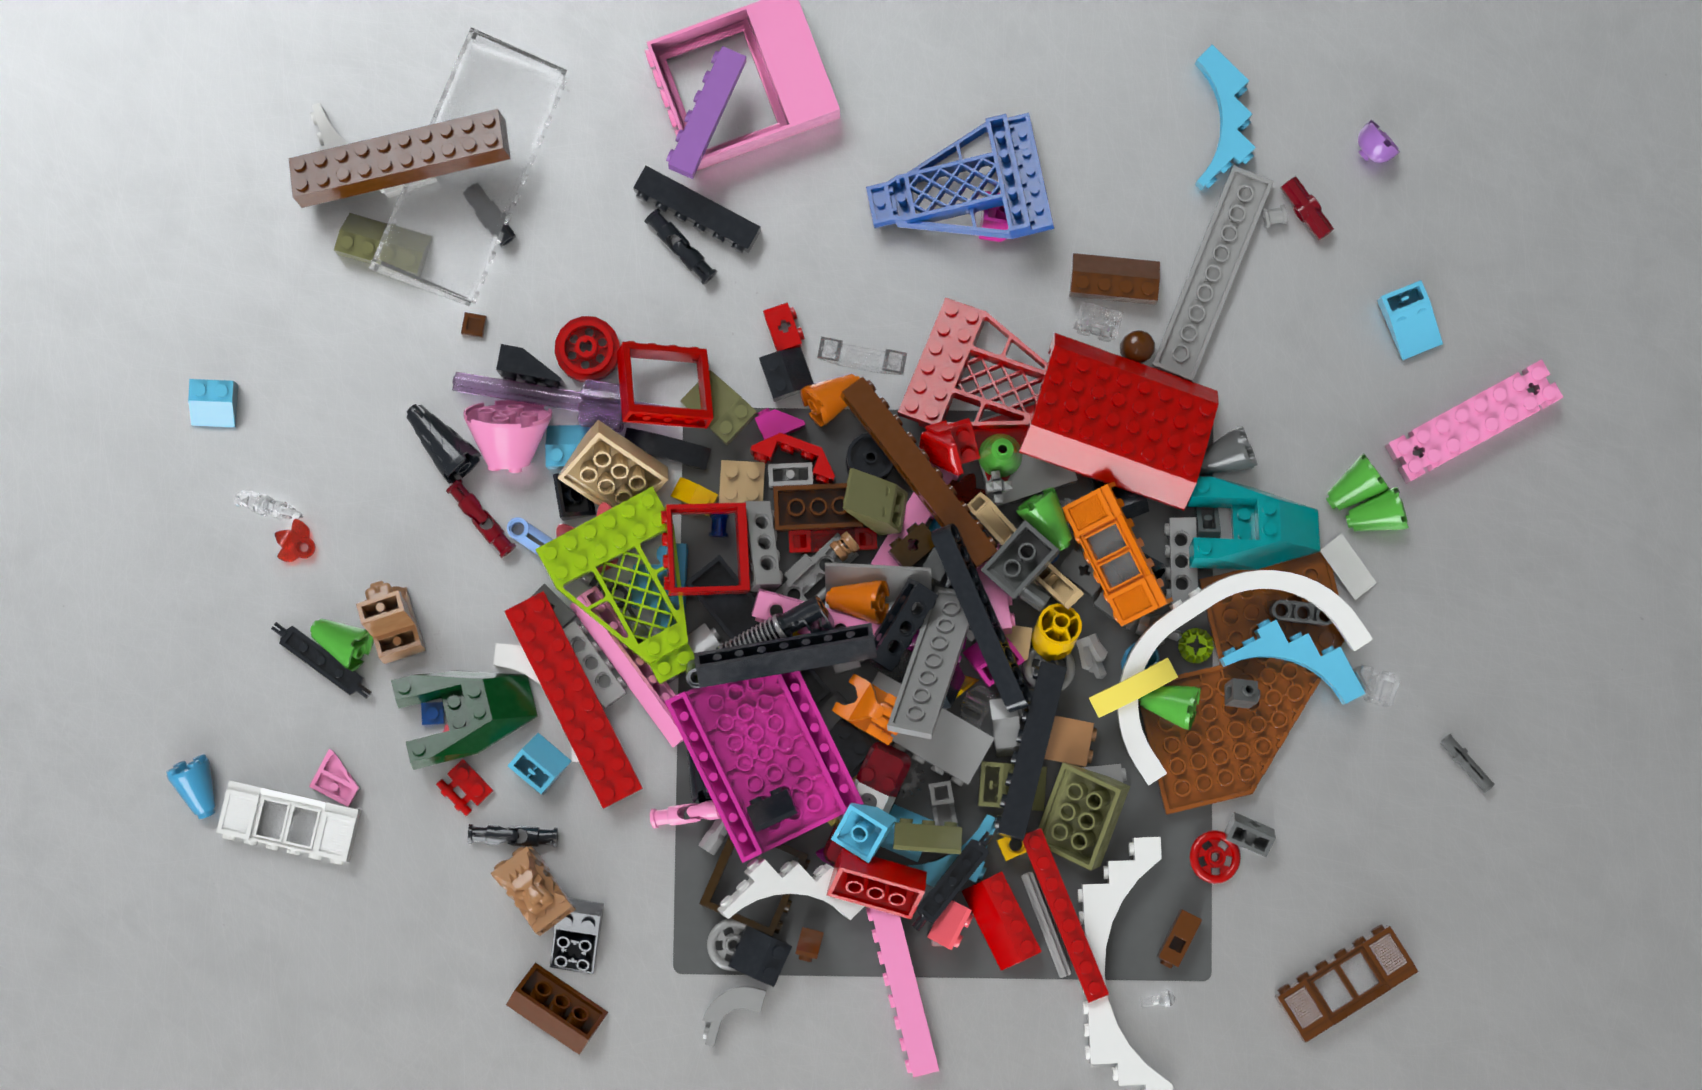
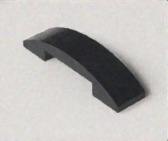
[624,428,711,470]

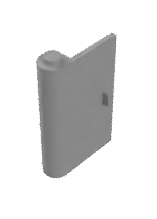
[825,563,932,626]

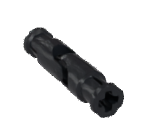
[644,208,718,285]
[468,824,558,848]

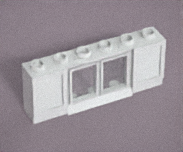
[216,780,362,865]

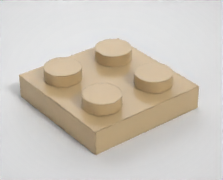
[719,460,765,503]

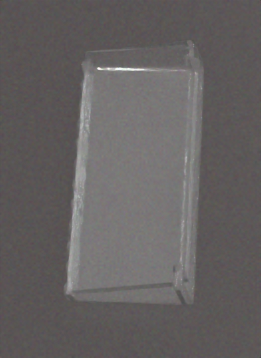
[368,27,568,306]

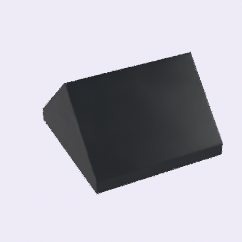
[553,473,596,521]

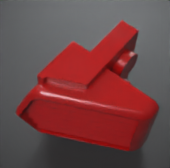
[919,418,980,475]

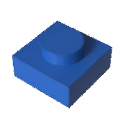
[421,702,445,725]

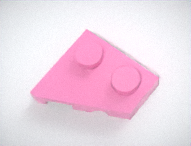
[309,749,360,807]

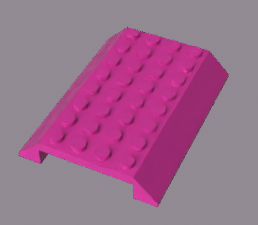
[665,671,864,863]

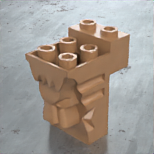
[356,581,426,664]
[490,846,576,936]

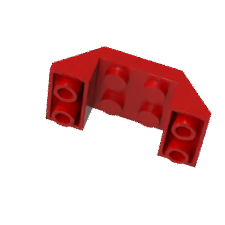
[750,433,835,484]

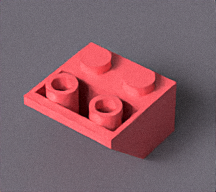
[927,900,973,950]

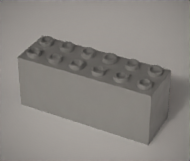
[872,672,995,787]

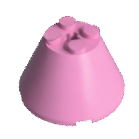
[464,400,552,473]

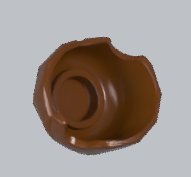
[1120,330,1155,363]

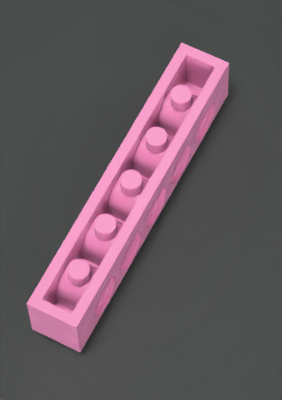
[752,588,881,635]

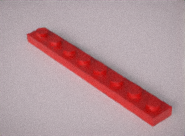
[1022,828,1109,1003]

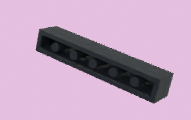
[633,165,761,253]

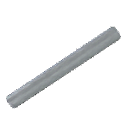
[1021,872,1071,978]

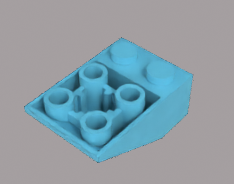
[1377,280,1443,361]

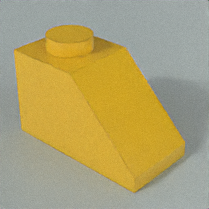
[670,477,719,516]

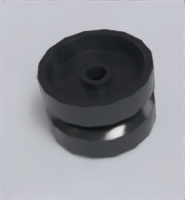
[845,433,893,480]

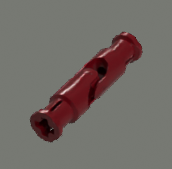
[446,479,516,558]

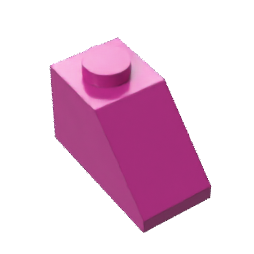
[755,408,806,440]

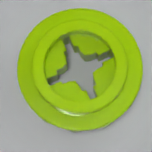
[1178,628,1214,663]

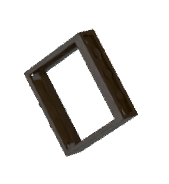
[699,836,810,936]

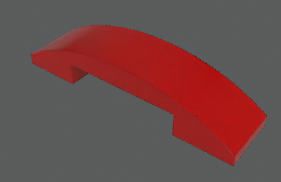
[788,528,877,553]

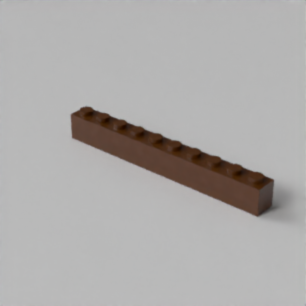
[841,377,998,569]

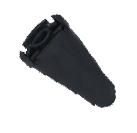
[406,404,482,484]

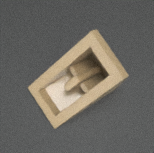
[1005,626,1032,662]

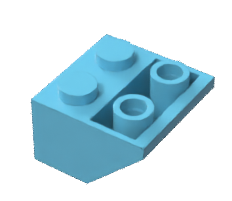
[508,733,572,795]

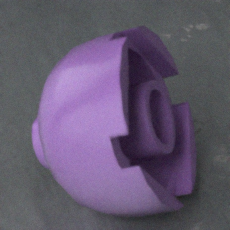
[1358,120,1400,163]

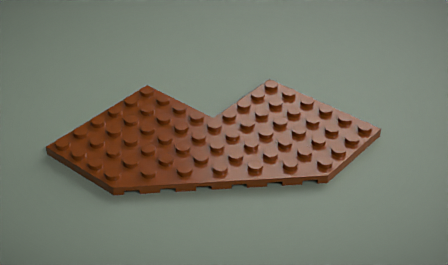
[1138,552,1345,815]

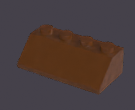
[1069,253,1160,305]
[506,962,608,1055]

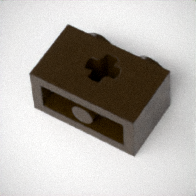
[888,522,935,567]

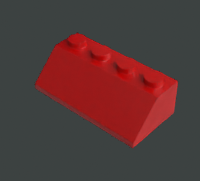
[826,847,927,919]
[962,871,1042,971]

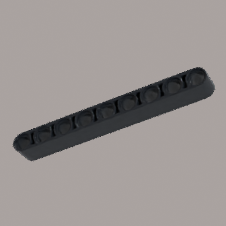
[931,523,1032,712]

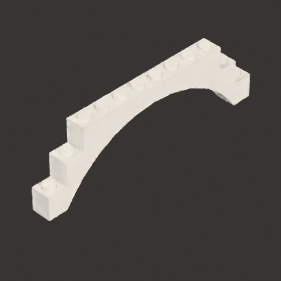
[1077,837,1173,1090]

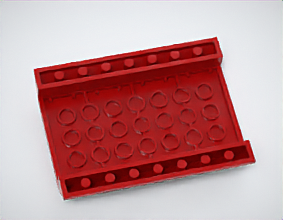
[1019,333,1219,510]

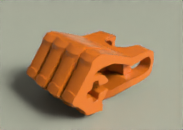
[832,674,898,745]

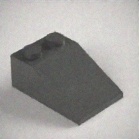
[981,520,1059,599]

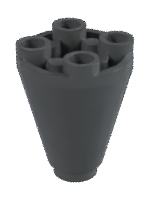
[1199,426,1258,475]

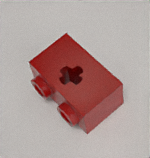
[763,302,805,351]

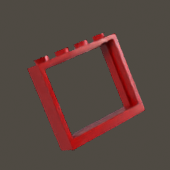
[617,341,714,429]
[661,502,750,596]

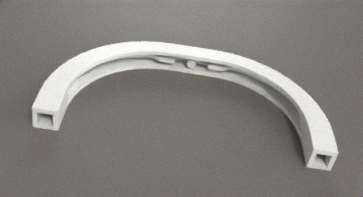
[1117,570,1373,786]

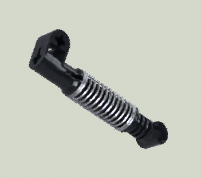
[686,595,834,688]

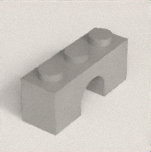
[928,780,962,847]

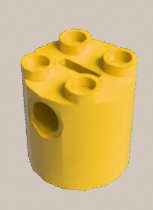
[1031,603,1082,661]

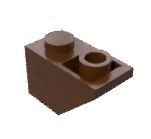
[795,927,824,962]

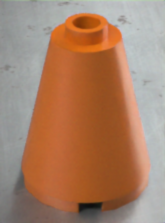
[800,374,860,427]
[826,580,889,624]

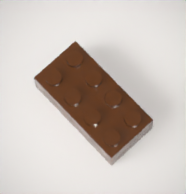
[773,483,863,533]

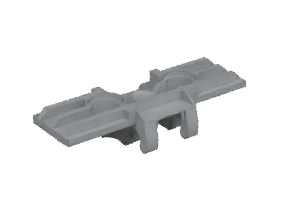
[770,533,859,615]

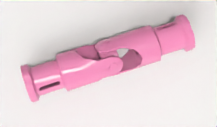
[650,800,721,828]

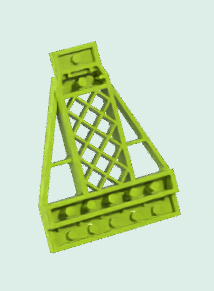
[535,486,694,684]

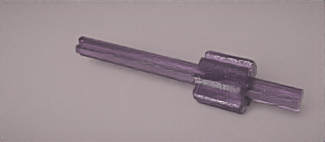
[452,372,670,432]

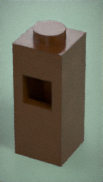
[1157,909,1202,969]

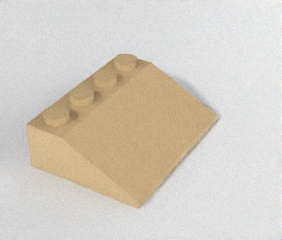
[558,420,668,507]

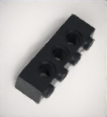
[871,578,939,671]

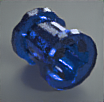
[709,514,729,538]

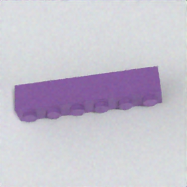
[666,46,746,179]

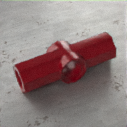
[1280,177,1334,241]

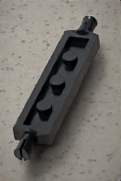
[271,622,372,699]
[912,831,994,931]

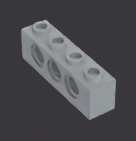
[745,501,783,592]
[1164,517,1198,605]
[563,621,627,709]

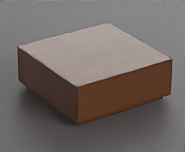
[461,312,487,338]

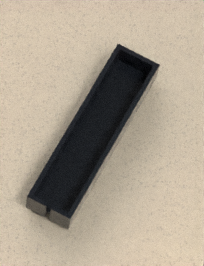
[685,555,831,705]

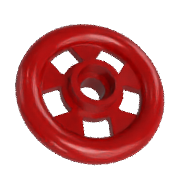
[1190,830,1241,884]

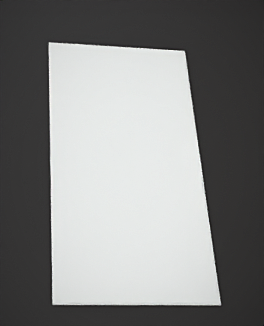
[1320,533,1377,600]

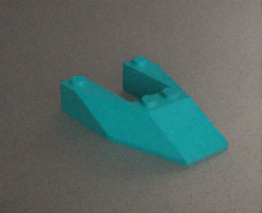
[1187,476,1320,570]

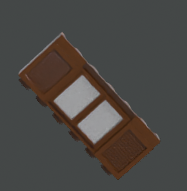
[1275,924,1419,1043]

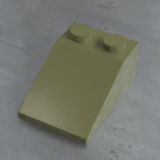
[680,370,757,446]

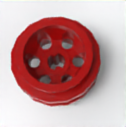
[554,316,621,383]

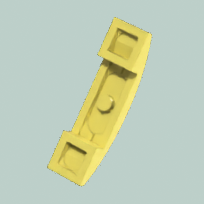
[1089,657,1178,718]

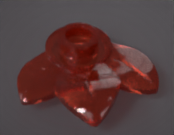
[949,473,986,505]
[274,519,315,562]

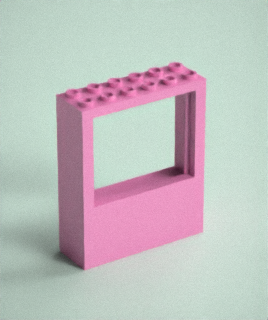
[645,0,840,171]

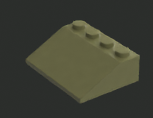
[1038,762,1131,871]

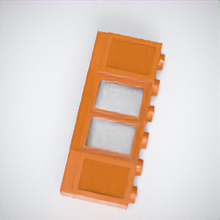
[1062,482,1173,627]

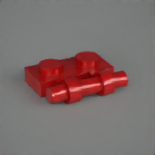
[436,759,494,816]

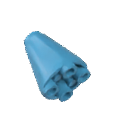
[166,754,215,819]

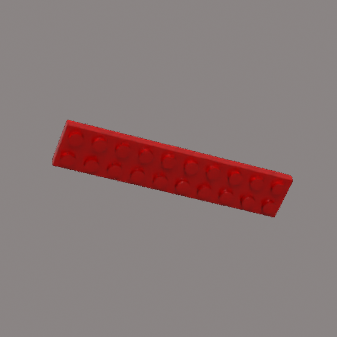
[504,591,643,809]

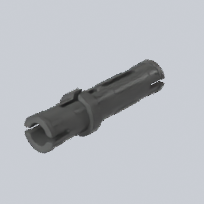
[1440,734,1495,793]

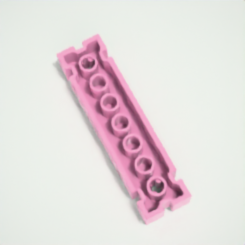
[1385,359,1563,484]

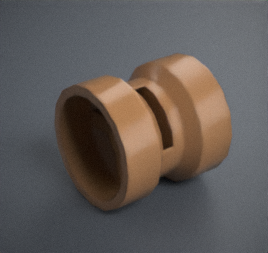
[829,531,860,562]

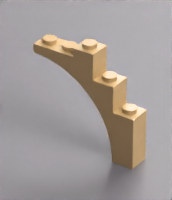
[967,492,1083,609]

